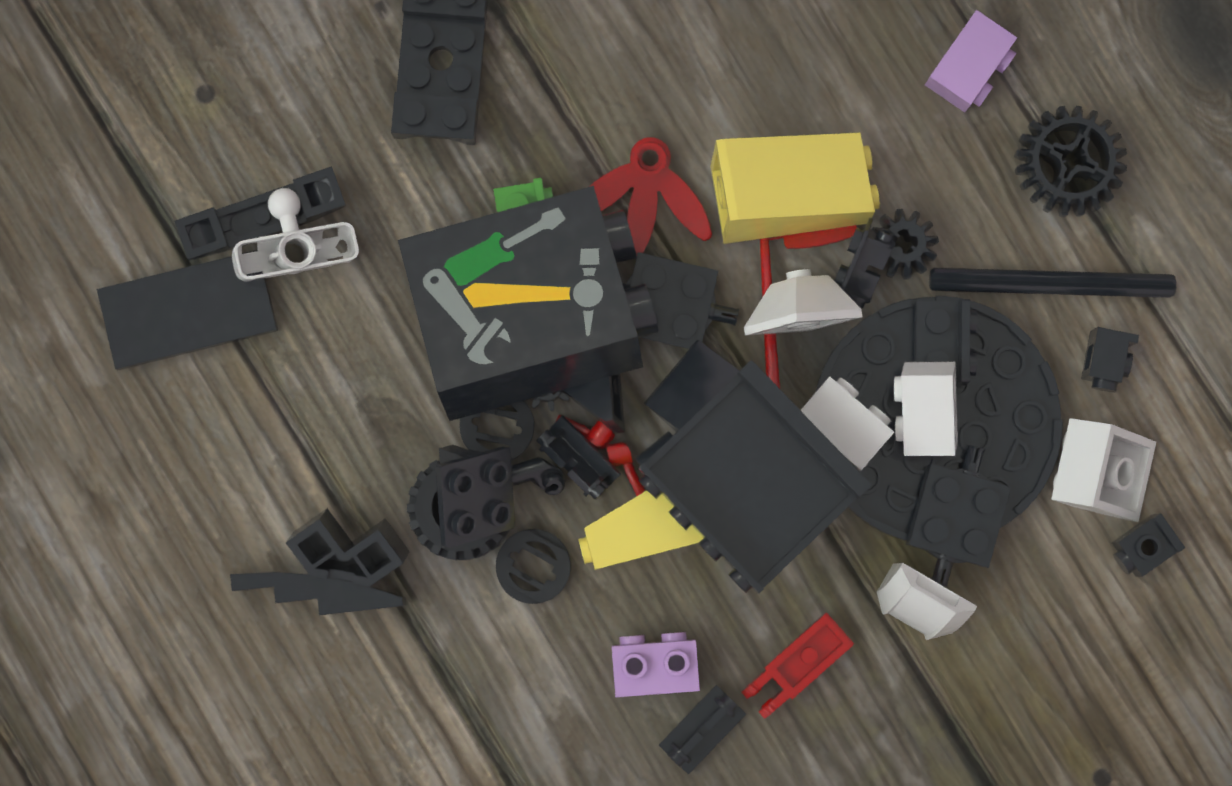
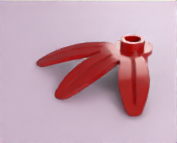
[589,137,712,256]

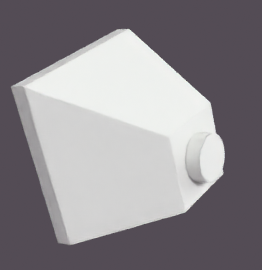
[744,269,862,336]

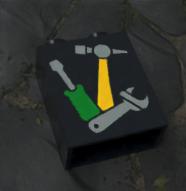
[398,186,659,421]

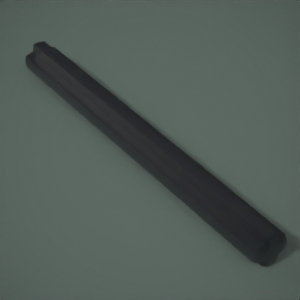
[929,268,1177,298]

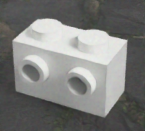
[894,362,958,456]
[801,377,894,471]

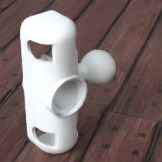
[232,188,359,282]

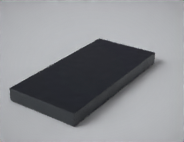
[97,250,278,370]

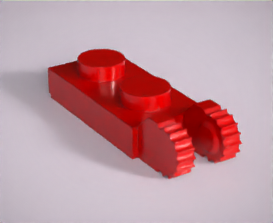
[741,612,854,719]

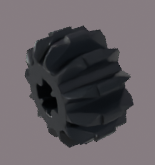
[871,209,939,280]

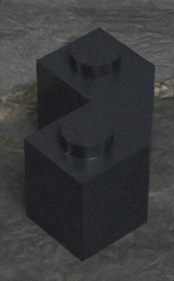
[286,508,410,587]

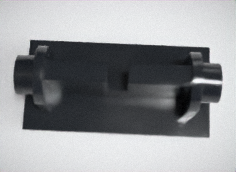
[834,218,895,309]
[536,415,621,500]
[659,685,746,775]

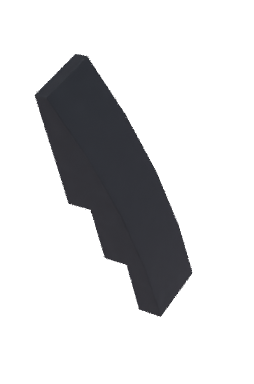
[230,572,407,615]

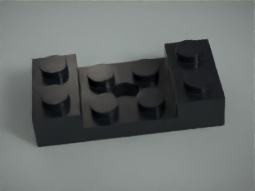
[391,0,488,145]

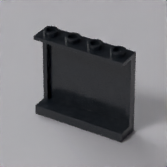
[638,360,872,594]

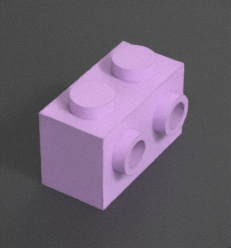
[612,632,700,697]

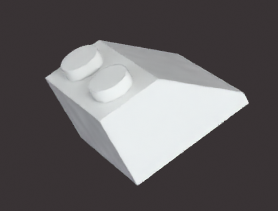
[1051,418,1156,522]

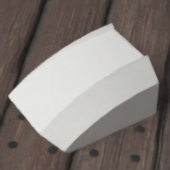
[877,563,977,640]

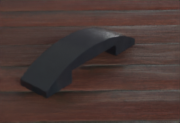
[174,166,346,261]

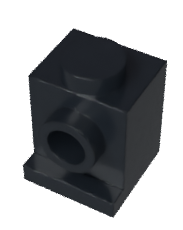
[1081,327,1139,392]
[1112,513,1185,577]

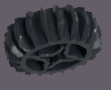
[1014,106,1127,217]

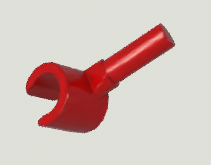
[555,414,615,449]
[606,442,645,496]

